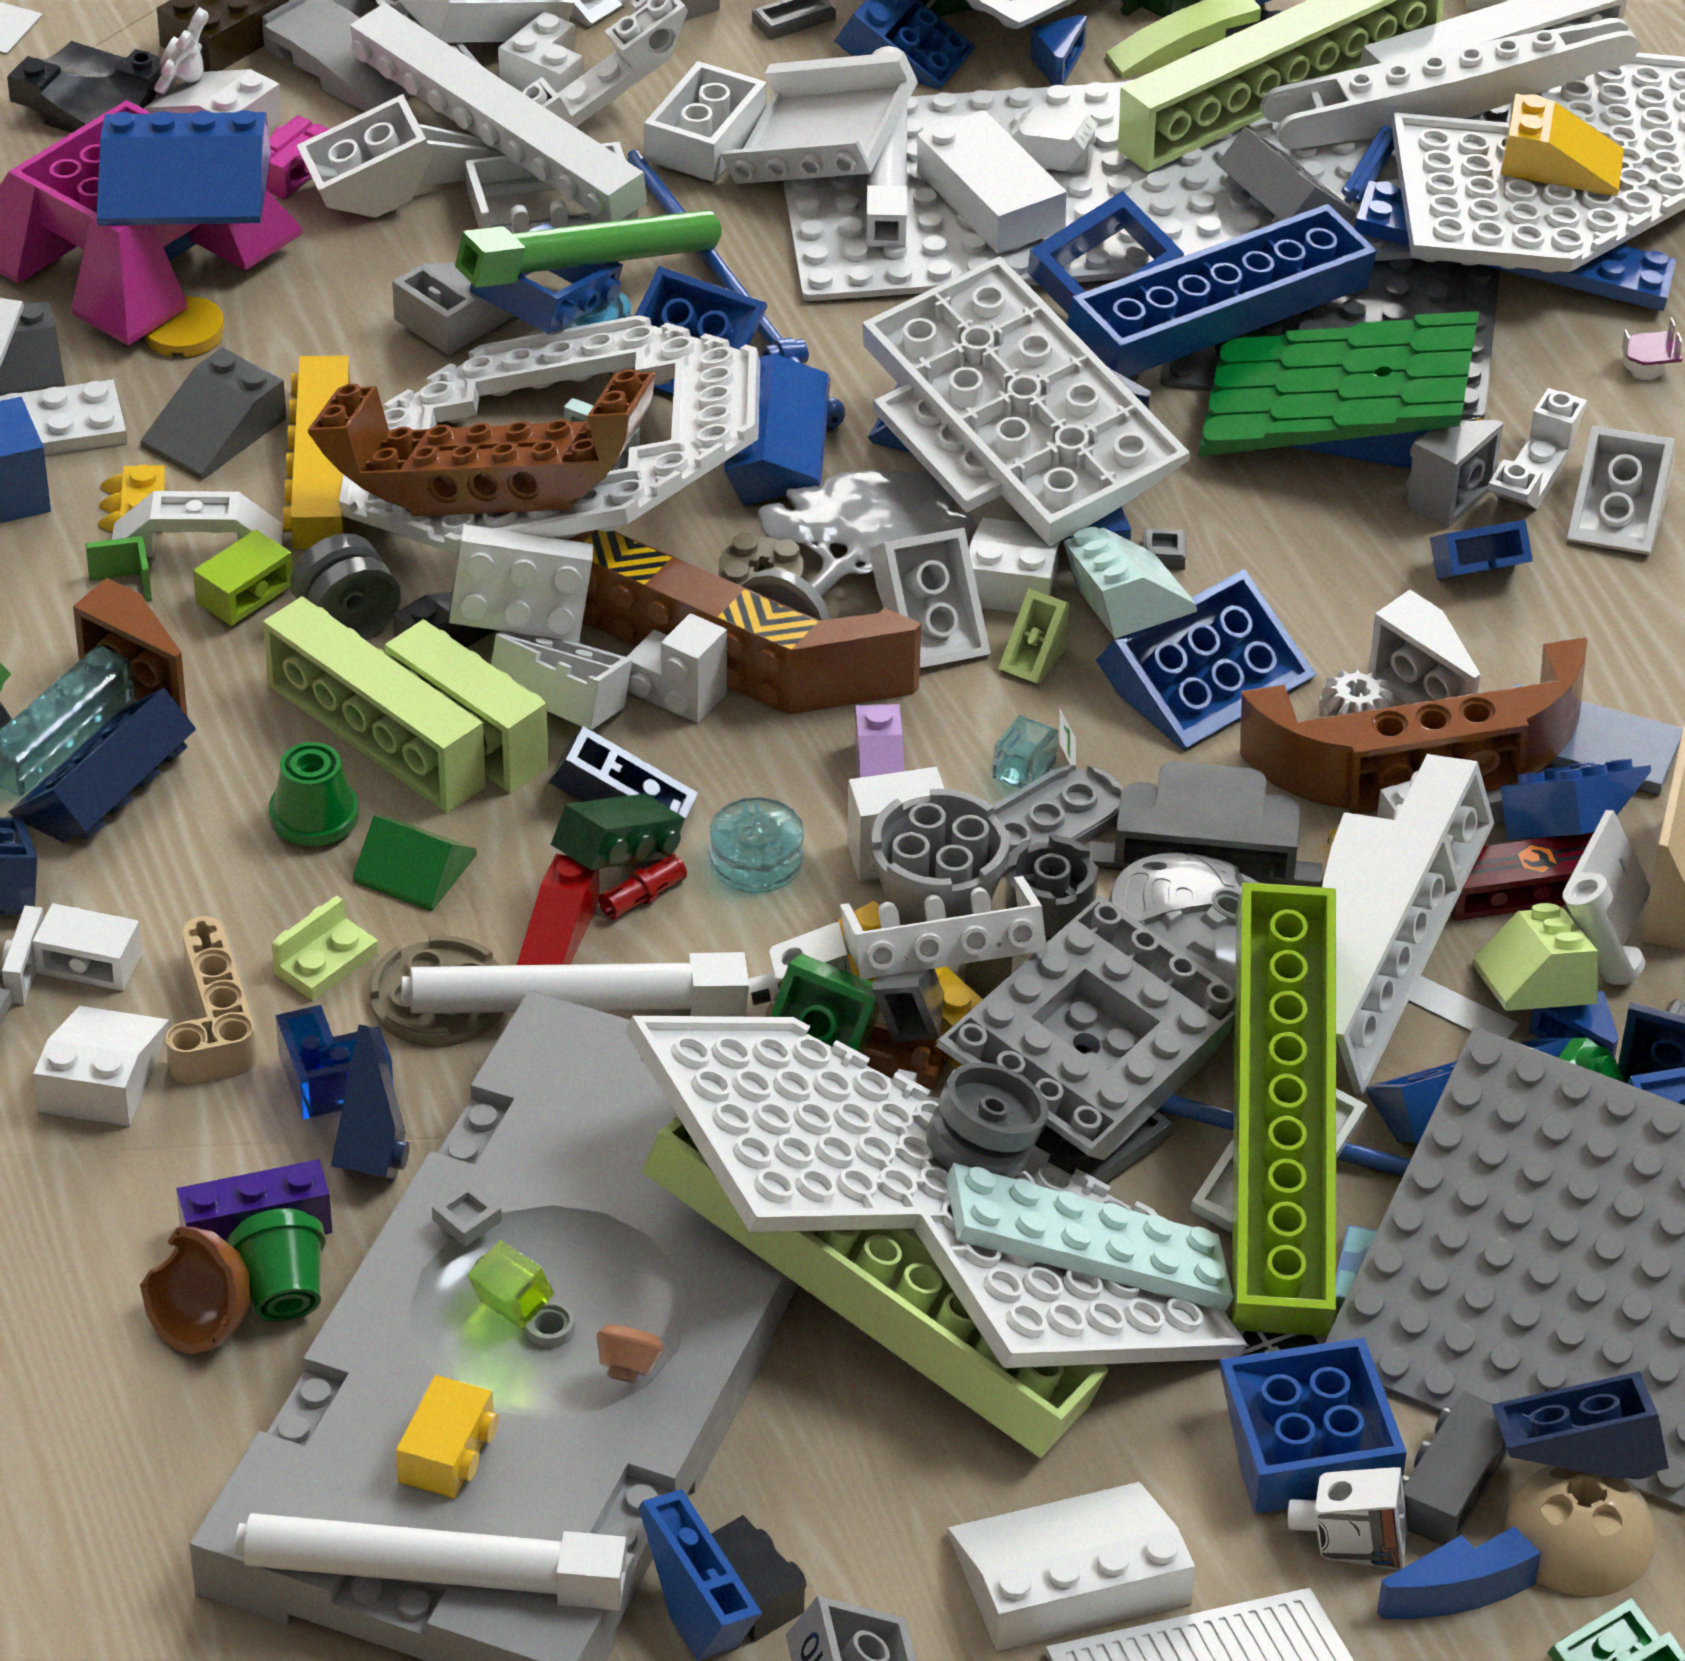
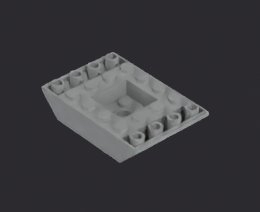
[936,895,1235,1160]

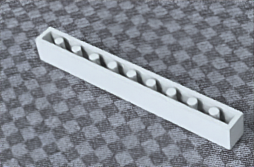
[350,3,647,222]

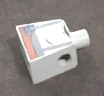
[1288,1467,1408,1570]

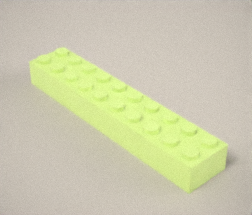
[1118,0,1444,172]
[642,1116,1109,1459]

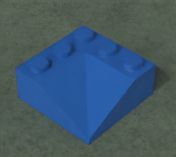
[1219,1337,1407,1513]

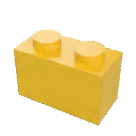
[396,1374,499,1499]

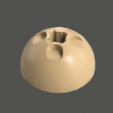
[1503,1466,1655,1597]

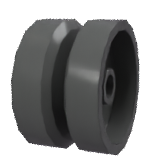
[290,534,401,640]
[926,1062,1048,1179]

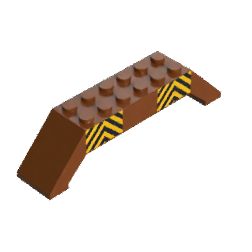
[557,529,922,715]

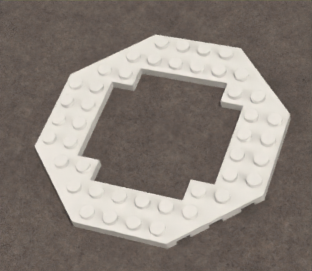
[339,315,760,555]

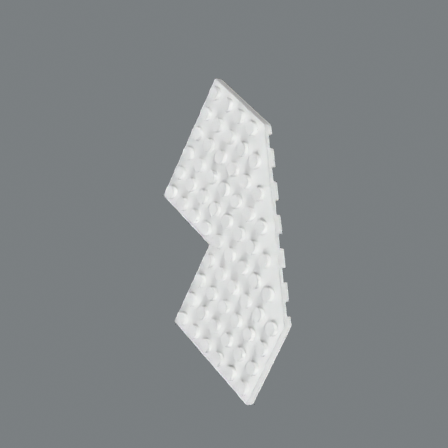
[1391,53,1685,272]
[625,1016,1247,1368]

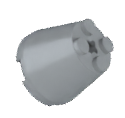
[871,789,1010,925]

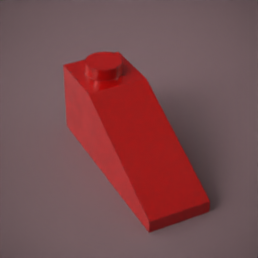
[517,853,600,965]

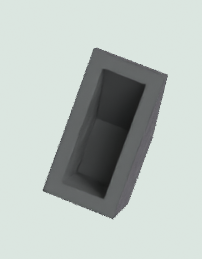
[872,968,944,1042]

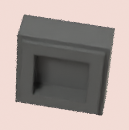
[1143,529,1186,569]

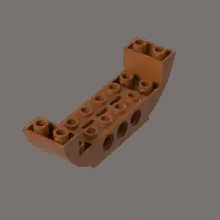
[307,369,656,516]
[1240,637,1587,814]

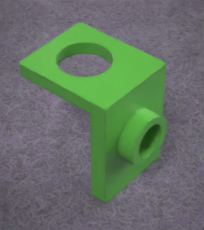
[85,536,152,601]

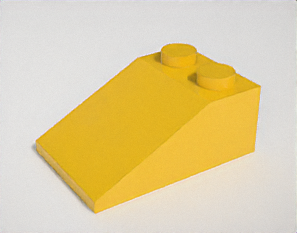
[1500,94,1624,196]

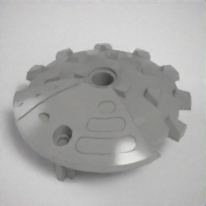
[1109,853,1259,989]

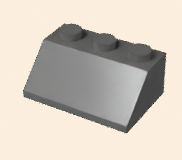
[1216,127,1357,223]

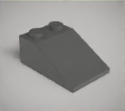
[141,347,287,480]

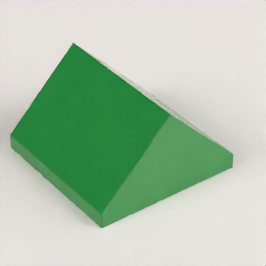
[353,815,477,911]

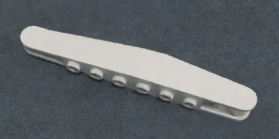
[1260,18,1639,149]

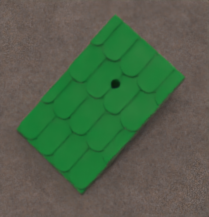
[1198,311,1479,469]

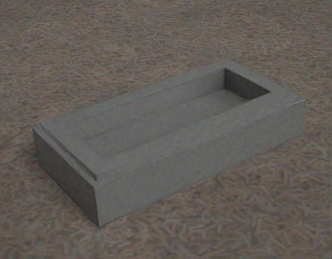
[752,0,836,40]

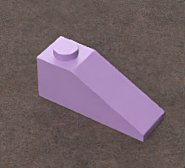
[854,704,905,778]

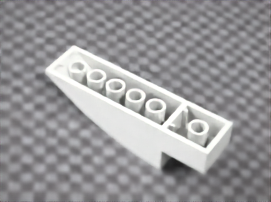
[1322,754,1494,1095]

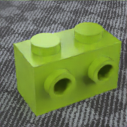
[193,529,293,626]

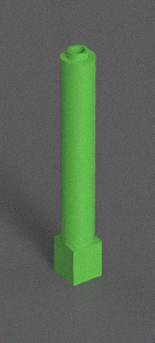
[455,210,722,288]

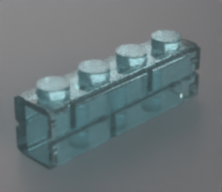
[0,645,134,797]

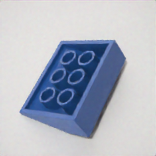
[97,110,271,225]
[1096,569,1316,751]

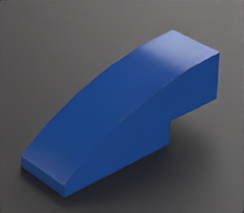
[1377,1526,1541,1619]

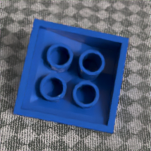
[609,266,768,396]

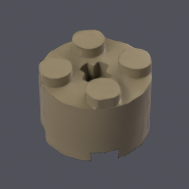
[719,533,803,586]

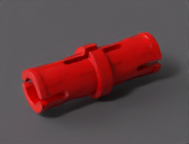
[598,853,687,920]

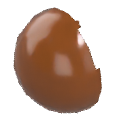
[140,1227,250,1355]

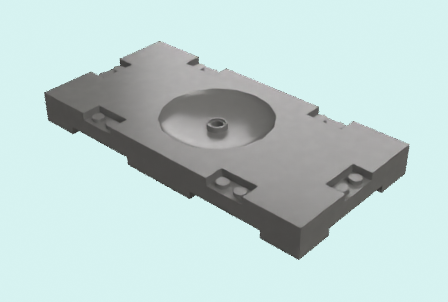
[190,990,798,1661]

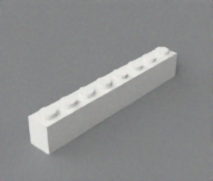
[1359,0,1627,68]

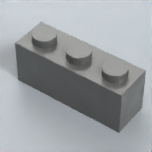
[1402,1391,1508,1545]

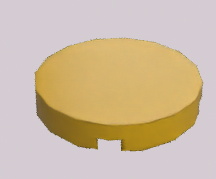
[145,296,225,357]

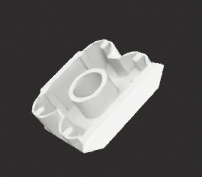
[1010,107,1098,172]

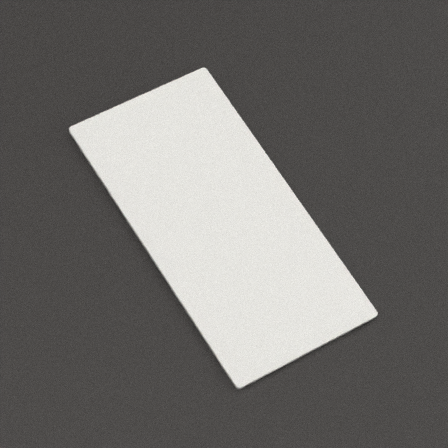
[783,80,1411,301]

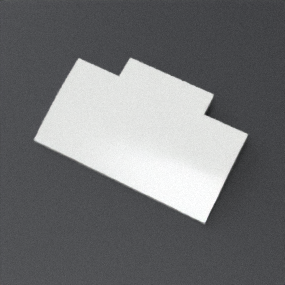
[862,256,1190,547]

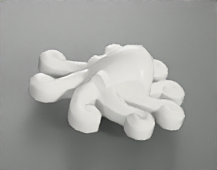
[154,7,209,95]

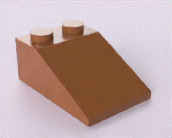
[73,578,188,717]

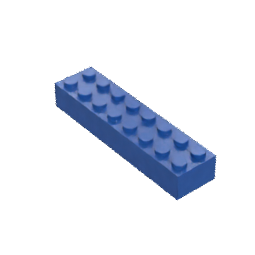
[1067,204,1377,378]

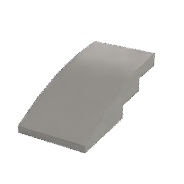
[264,0,411,112]

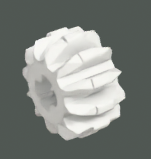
[1319,668,1394,718]

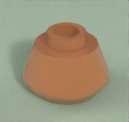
[597,1324,664,1383]

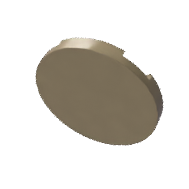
[369,935,504,1046]

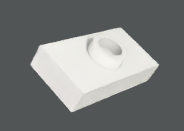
[2,906,44,1005]

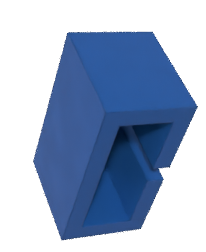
[1429,520,1533,579]

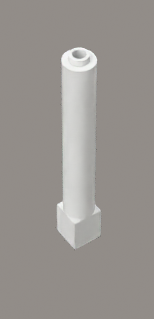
[866,46,907,247]
[401,952,749,1017]
[235,1513,627,1611]

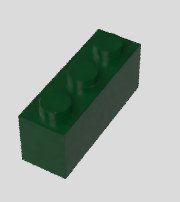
[550,793,685,870]

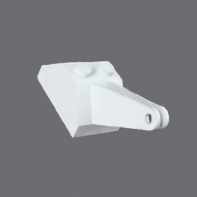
[297,94,506,218]

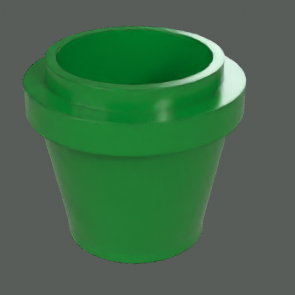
[269,742,359,846]
[226,1209,326,1322]

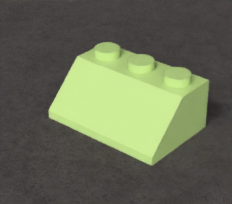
[1473,903,1598,1011]

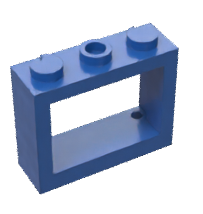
[1028,191,1184,315]
[469,223,623,334]

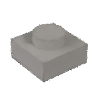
[432,1182,502,1247]

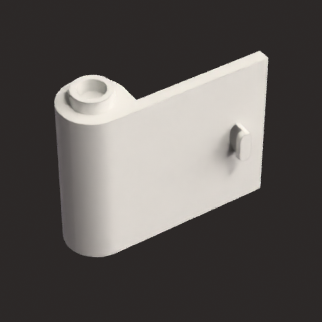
[1563,810,1651,985]

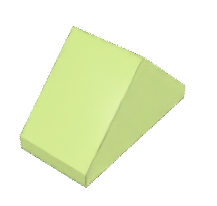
[998,588,1070,684]

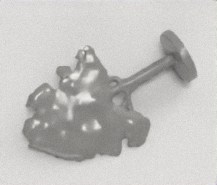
[741,469,975,620]

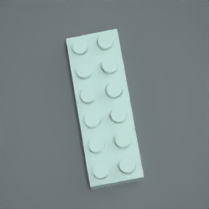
[946,1163,1233,1311]

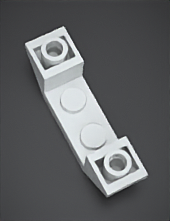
[1488,388,1587,509]
[112,491,284,558]

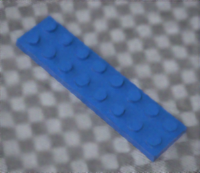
[1354,181,1677,311]

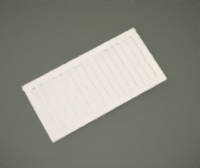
[1045,1588,1353,1661]

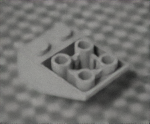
[392,263,515,356]

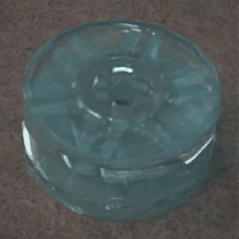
[709,797,804,893]

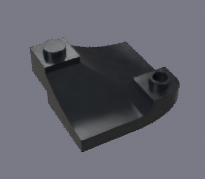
[7,41,162,133]

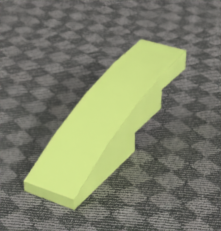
[1106,0,1261,79]

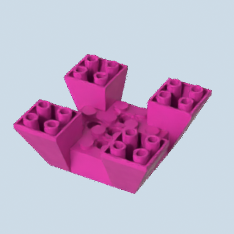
[0,100,303,346]

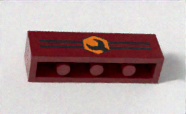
[1451,831,1595,921]

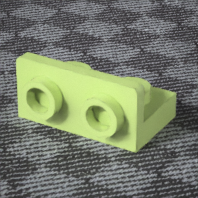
[272,896,379,1001]

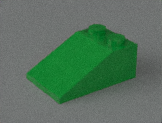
[769,953,880,1053]

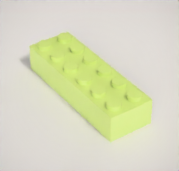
[263,596,486,813]

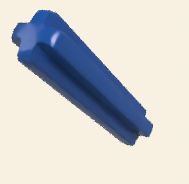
[1341,125,1395,204]

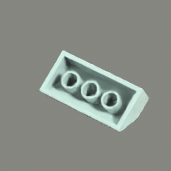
[1064,527,1197,639]

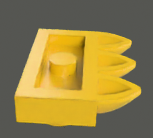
[98,465,166,533]

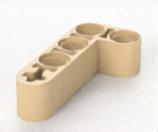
[165,916,257,1084]

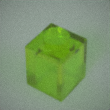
[467,1240,555,1329]

